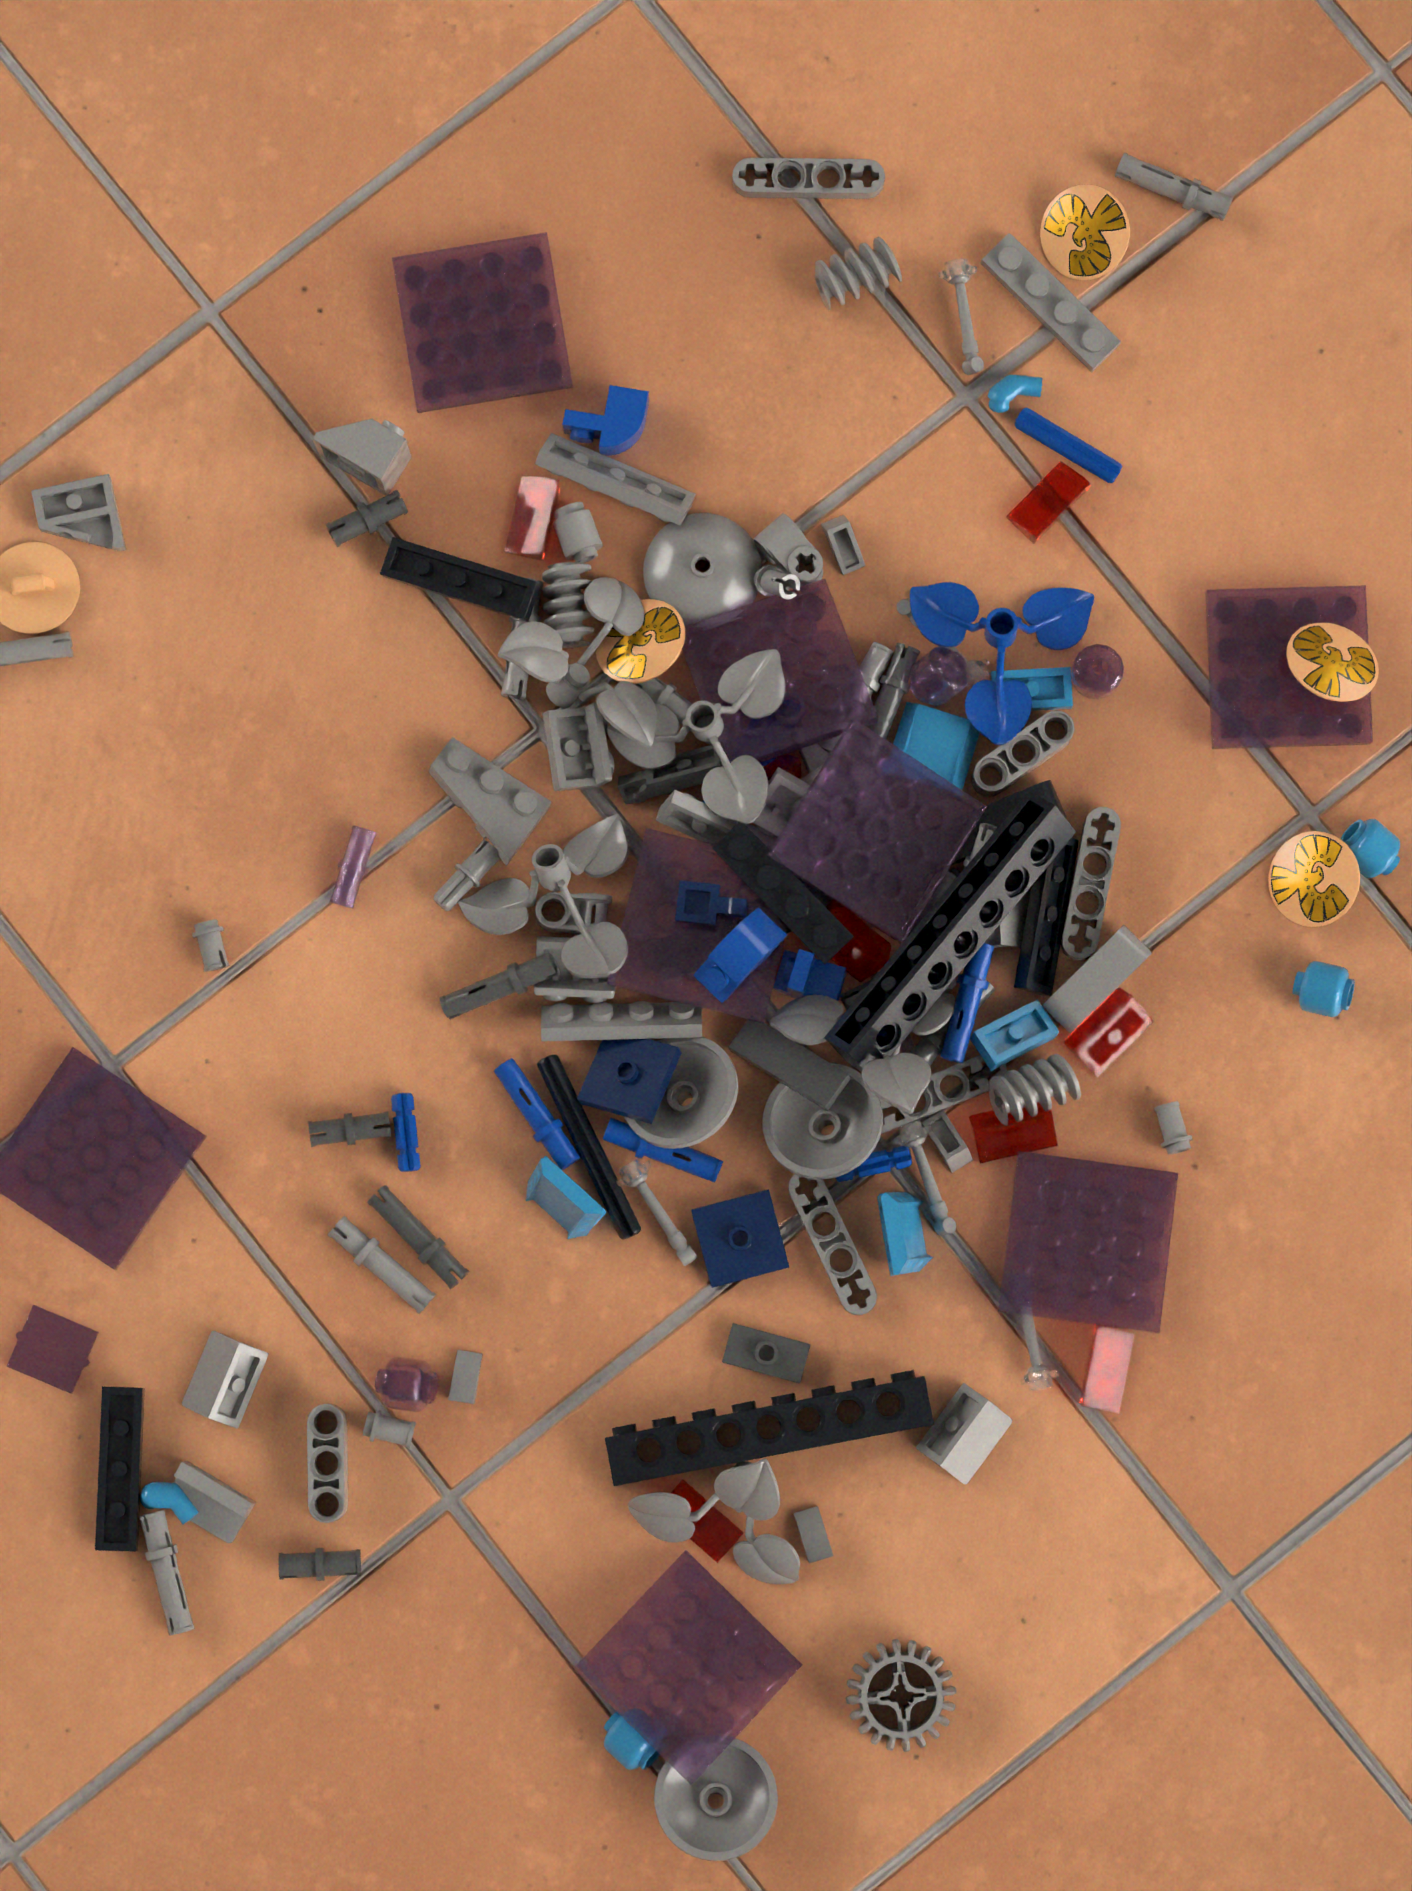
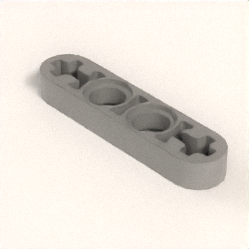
[732,158,885,199]
[1061,807,1121,961]
[879,1055,1007,1134]
[788,1174,877,1315]

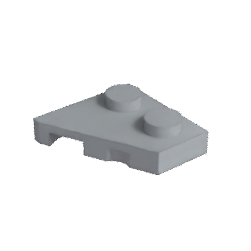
[31,474,126,551]

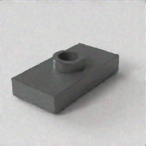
[722,1323,811,1383]

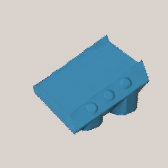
[884,702,980,797]
[526,1156,607,1239]
[877,1192,933,1276]

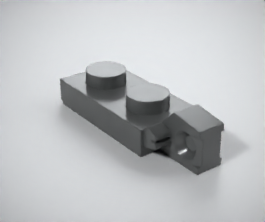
[618,743,727,804]

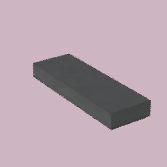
[728,1015,850,1111]

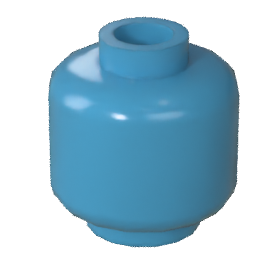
[1341,819,1400,878]
[1293,961,1355,1017]
[604,1708,665,1770]

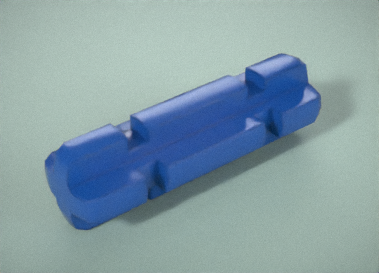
[391,1093,421,1172]
[835,1145,912,1182]

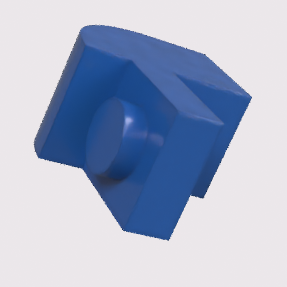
[562,385,649,456]
[693,907,787,1003]
[773,949,847,1001]

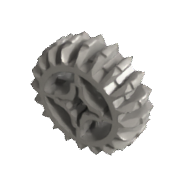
[846,1639,956,1752]

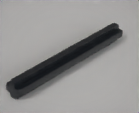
[537,1054,641,1240]

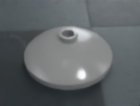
[643,513,762,631]
[624,1037,738,1149]
[762,1063,883,1179]
[654,1735,778,1861]

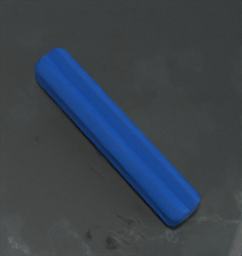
[1014,408,1122,483]

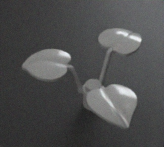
[498,577,657,749]
[607,649,786,824]
[458,814,629,978]
[770,992,955,1114]
[627,1458,800,1584]

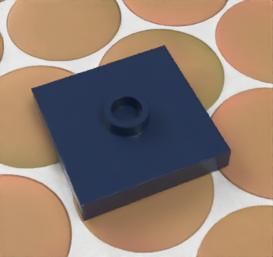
[577,1039,682,1124]
[691,1189,789,1288]

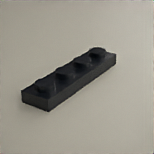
[380,537,541,622]
[712,822,854,965]
[1014,838,1079,996]
[95,1387,145,1552]

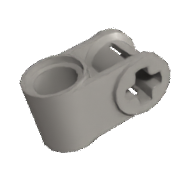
[753,513,823,590]
[535,892,612,935]

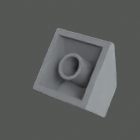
[313,419,412,496]

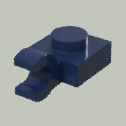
[675,880,748,926]

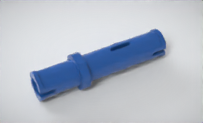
[940,943,995,1064]
[494,1058,580,1170]
[602,1118,723,1183]

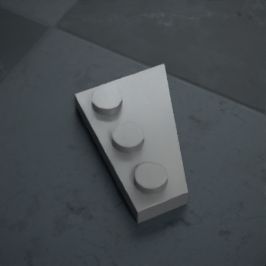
[429,737,551,866]

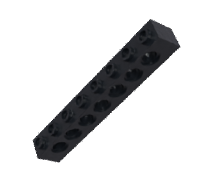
[824,791,1076,1072]
[605,1370,934,1486]

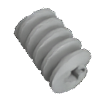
[815,237,902,310]
[542,562,594,648]
[989,1054,1081,1126]

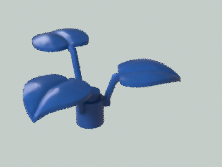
[910,582,1094,745]

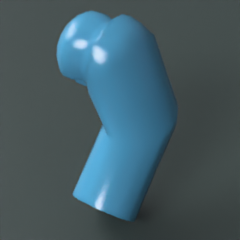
[988,374,1043,413]
[140,1482,199,1525]

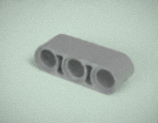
[971,710,1074,797]
[1042,925,1152,1034]
[307,1404,348,1523]

